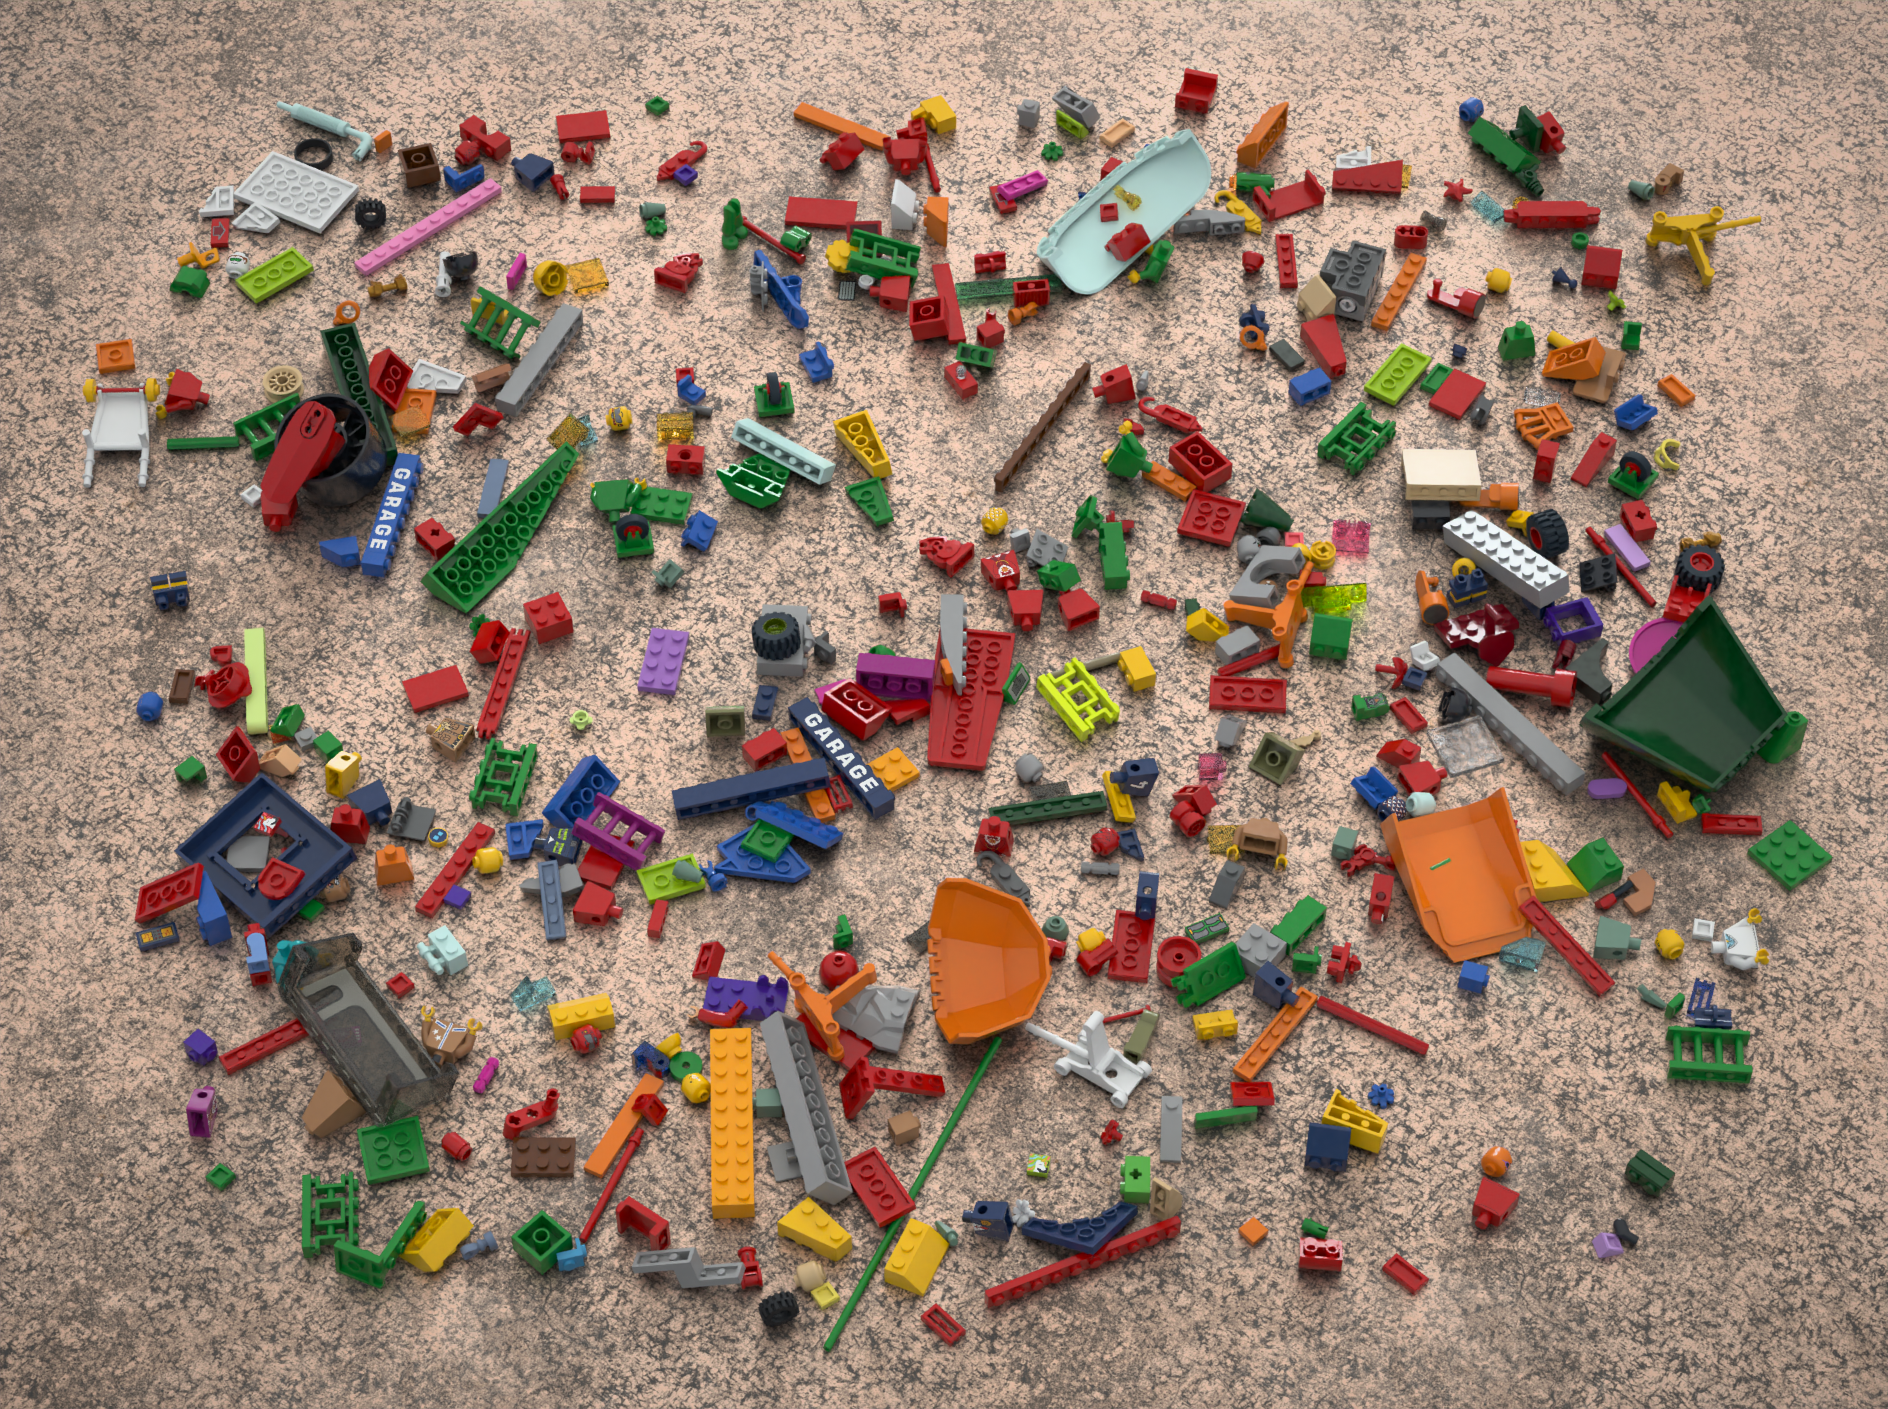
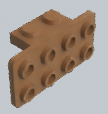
[1572,346,1626,403]

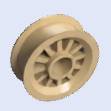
[263,365,304,403]

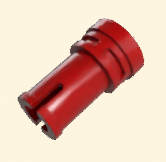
[550,174,570,200]

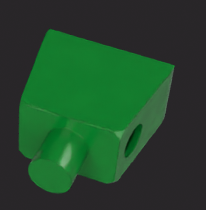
[1498,321,1536,361]

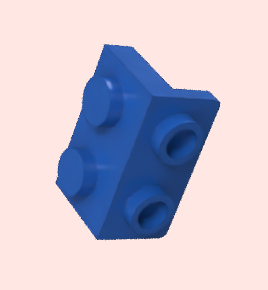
[1614,394,1658,430]
[680,510,718,552]
[1350,766,1398,809]

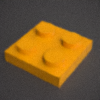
[866,747,920,792]

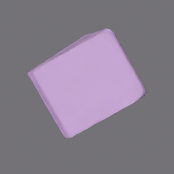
[1592,1232,1624,1258]

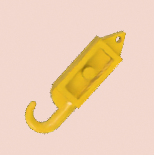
[1214,190,1262,234]

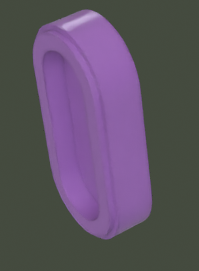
[1587,778,1627,799]

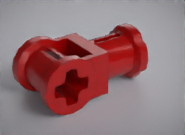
[737,1246,763,1290]

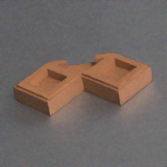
[1623,868,1656,916]

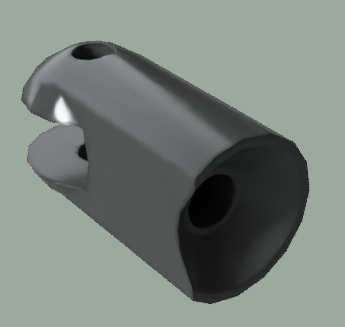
[1470,394,1494,425]

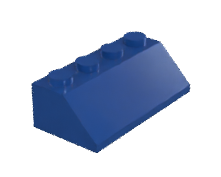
[542,755,620,828]

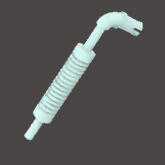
[276,101,372,161]

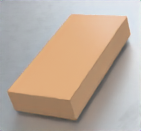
[1099,118,1135,148]

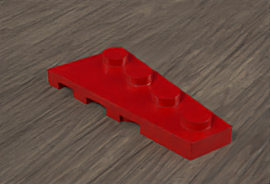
[1332,159,1403,194]

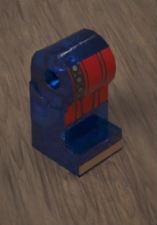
[631,1040,670,1078]

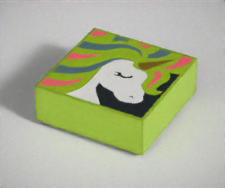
[1027,1153,1051,1178]

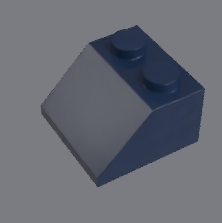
[1304,1122,1351,1171]

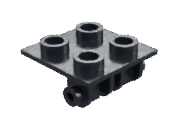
[1579,553,1618,592]

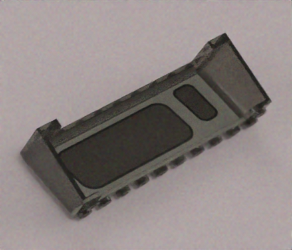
[278,933,459,1127]

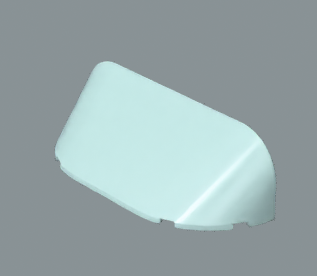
[1036,129,1211,294]

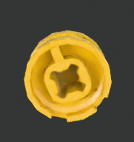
[1310,540,1336,569]

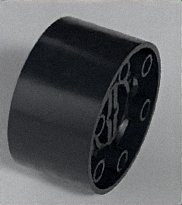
[274,393,387,507]

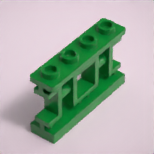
[845,229,921,288]
[1317,402,1396,475]
[469,738,538,817]
[302,1172,359,1258]

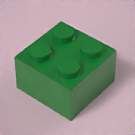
[511,1210,573,1275]

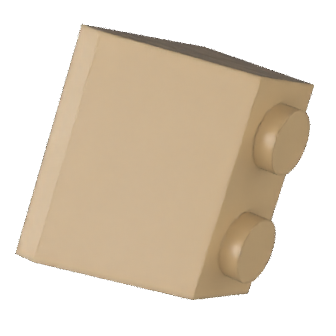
[1297,274,1336,321]

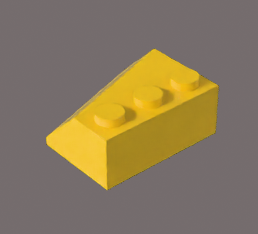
[1520,840,1589,902]

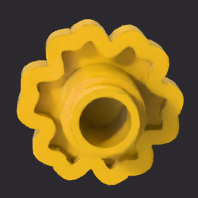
[825,240,858,273]

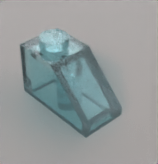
[1499,937,1546,972]

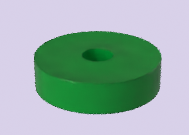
[670,1051,703,1083]

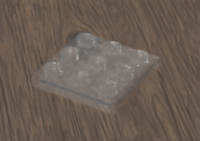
[1427,715,1504,778]

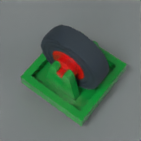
[754,372,795,417]
[1607,451,1659,499]
[612,514,654,558]

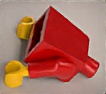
[155,368,210,419]

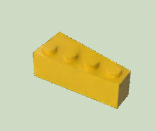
[833,410,893,479]

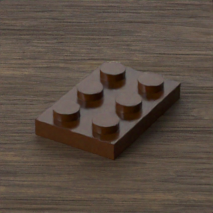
[511,1137,576,1177]

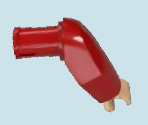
[687,999,749,1028]

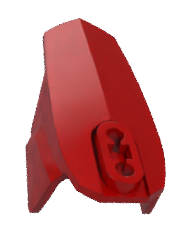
[260,401,346,504]

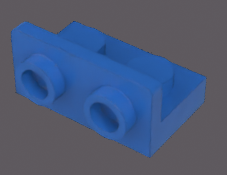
[799,341,834,383]

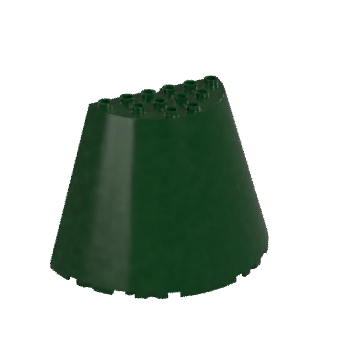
[1579,595,1788,794]

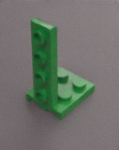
[334,1201,427,1289]

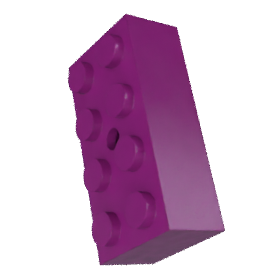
[856,653,935,702]

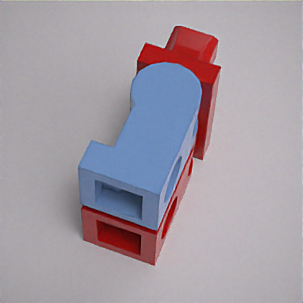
[244,923,273,986]

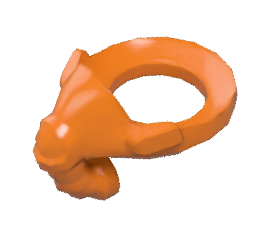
[333,300,360,326]
[1239,325,1267,351]

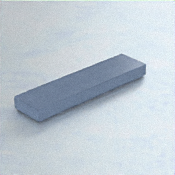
[477,459,509,518]
[537,860,567,941]

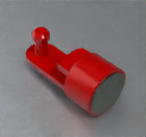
[1427,279,1486,319]

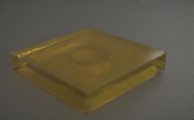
[565,258,609,294]

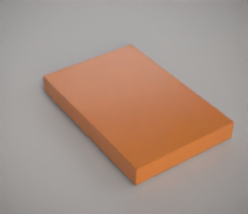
[392,388,437,434]

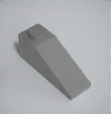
[1051,87,1100,128]
[1160,1096,1182,1163]

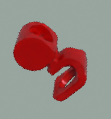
[561,141,595,165]

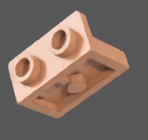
[471,363,511,392]

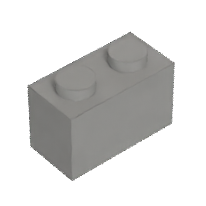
[1215,626,1260,665]

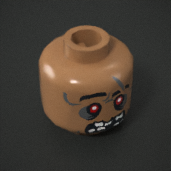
[320,874,350,902]

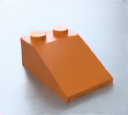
[1542,337,1606,380]

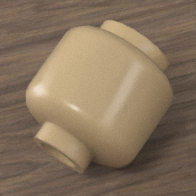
[793,1260,827,1292]

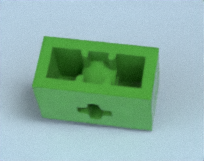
[1120,1156,1150,1204]

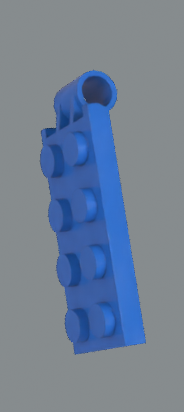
[745,800,844,849]

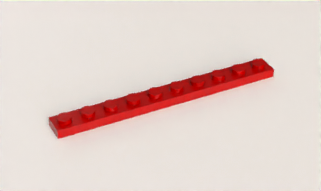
[984,1215,1181,1308]

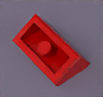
[692,941,725,981]

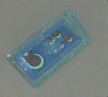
[1470,190,1505,223]

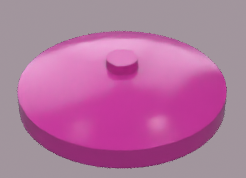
[1629,618,1683,674]

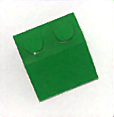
[1309,613,1353,660]
[1567,837,1624,893]

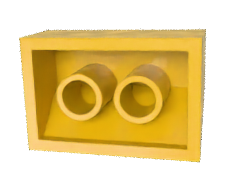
[547,993,615,1041]
[399,1208,474,1272]
[884,1218,949,1297]

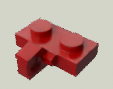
[896,117,928,139]

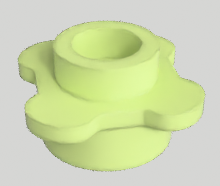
[570,710,593,730]

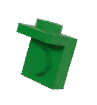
[832,914,853,949]
[1292,946,1322,974]

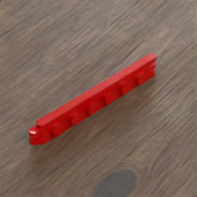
[476,628,531,740]

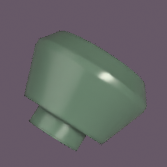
[1042,916,1069,941]

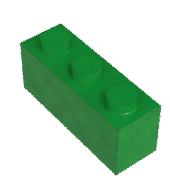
[1270,895,1327,956]

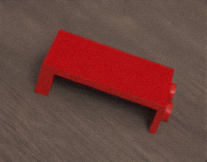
[1253,169,1326,222]

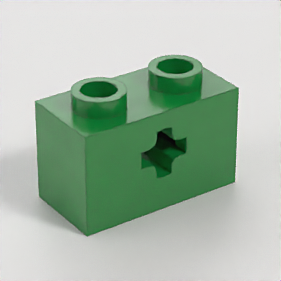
[955,342,997,368]
[1037,560,1081,592]

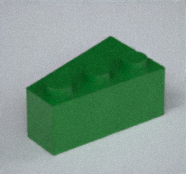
[1098,522,1130,590]

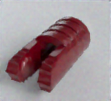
[1551,640,1577,670]

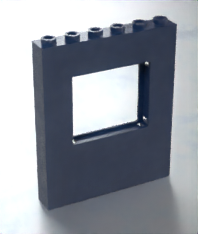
[174,773,357,938]

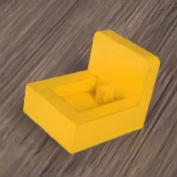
[1506,510,1534,537]

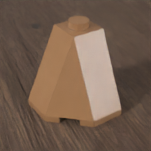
[302,1070,368,1138]

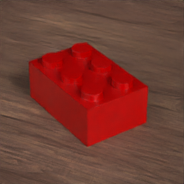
[1168,431,1233,492]

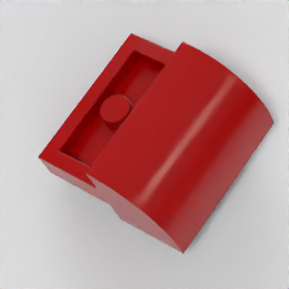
[1298,1237,1343,1272]

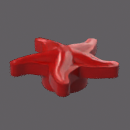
[1443,179,1473,202]

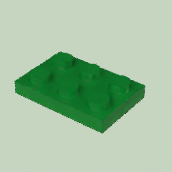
[630,487,693,525]

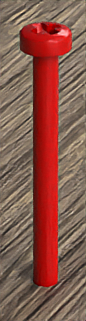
[1103,1004,1151,1024]

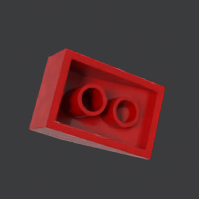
[369,348,413,411]

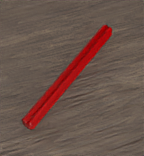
[1316,996,1429,1055]

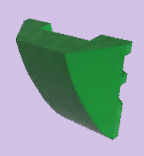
[716,454,791,508]

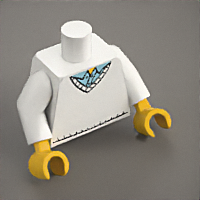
[1711,908,1769,970]

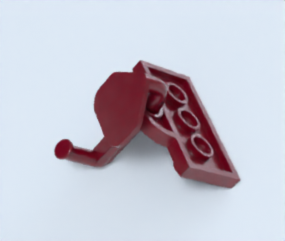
[1434,603,1519,667]

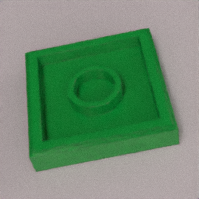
[741,818,795,863]

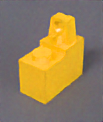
[911,95,956,134]

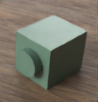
[1331,826,1358,860]
[752,1088,782,1118]

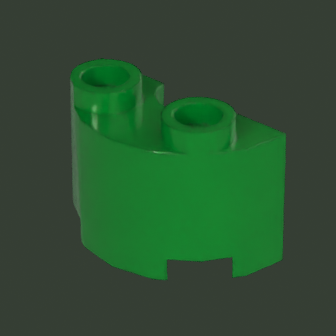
[170,266,210,298]

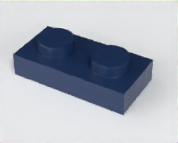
[752,685,778,721]

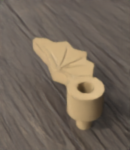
[1290,730,1321,747]

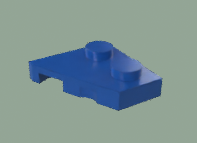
[505,819,544,860]

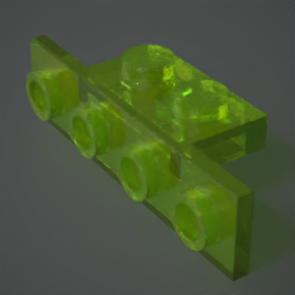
[1301,583,1367,614]

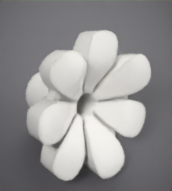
[1012,1199,1035,1227]

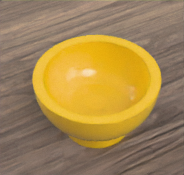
[654,1033,682,1060]

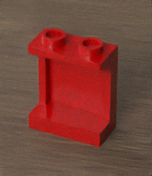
[1175,68,1218,114]
[615,1196,671,1251]

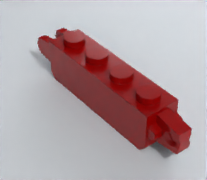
[1503,201,1601,228]

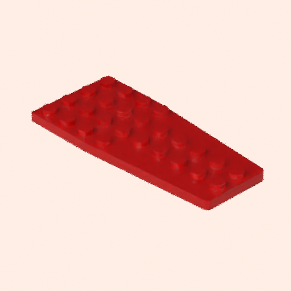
[927,628,1015,771]

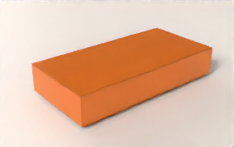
[1657,374,1696,407]

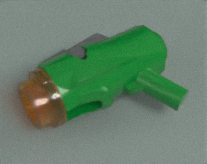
[1229,172,1275,199]

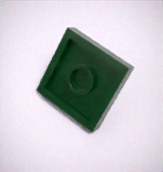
[1509,105,1544,153]

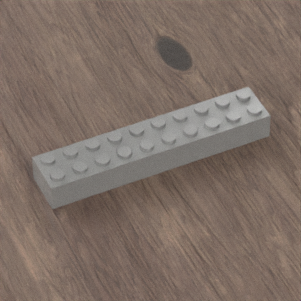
[760,1011,853,1205]

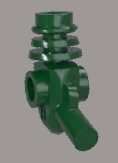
[1515,163,1544,197]

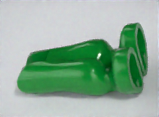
[721,198,748,250]

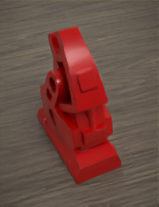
[654,253,703,294]
[919,536,975,578]

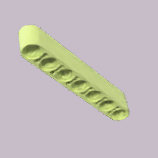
[244,627,268,735]

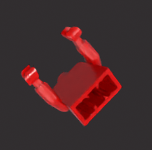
[882,136,928,175]

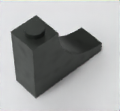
[1565,638,1613,705]

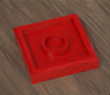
[1230,1082,1275,1106]

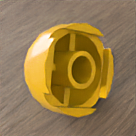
[533,260,568,296]

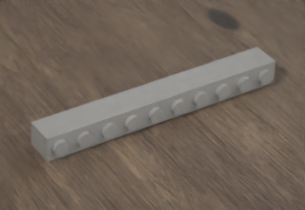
[1436,653,1585,795]

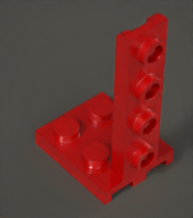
[839,1057,946,1119]

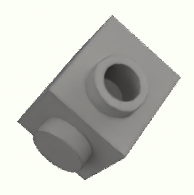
[1017,99,1040,128]

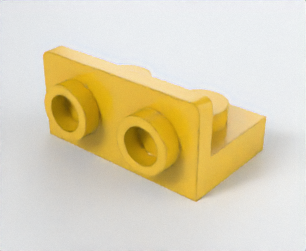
[1192,1009,1238,1040]

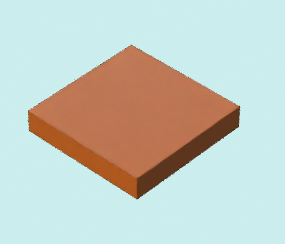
[96,339,136,374]

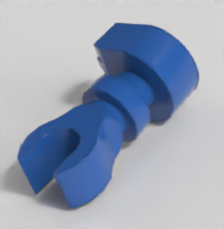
[699,860,728,892]

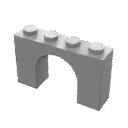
[1229,545,1306,609]
[757,604,812,677]

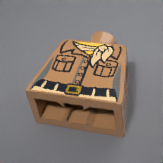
[426,718,475,762]

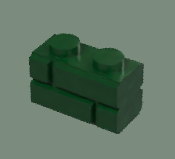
[1625,1149,1676,1198]

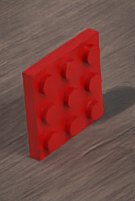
[1177,489,1246,547]

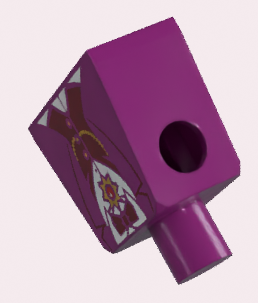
[186,1086,218,1138]

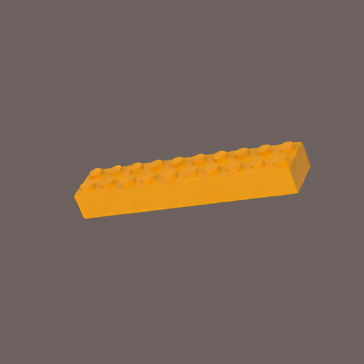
[710,1028,755,1219]

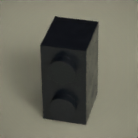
[1410,500,1451,530]

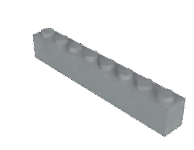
[495,303,583,417]

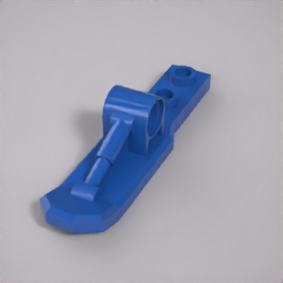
[753,250,809,329]

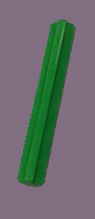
[167,436,240,450]

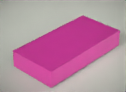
[506,253,527,290]

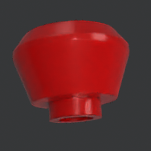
[1242,251,1265,273]

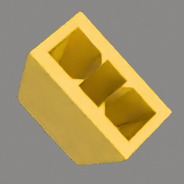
[325,751,362,799]

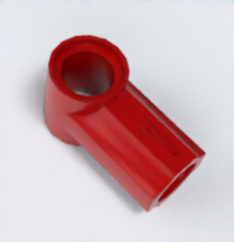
[1076,938,1119,977]

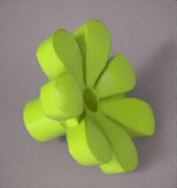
[1607,291,1626,311]

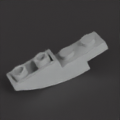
[1173,210,1245,235]

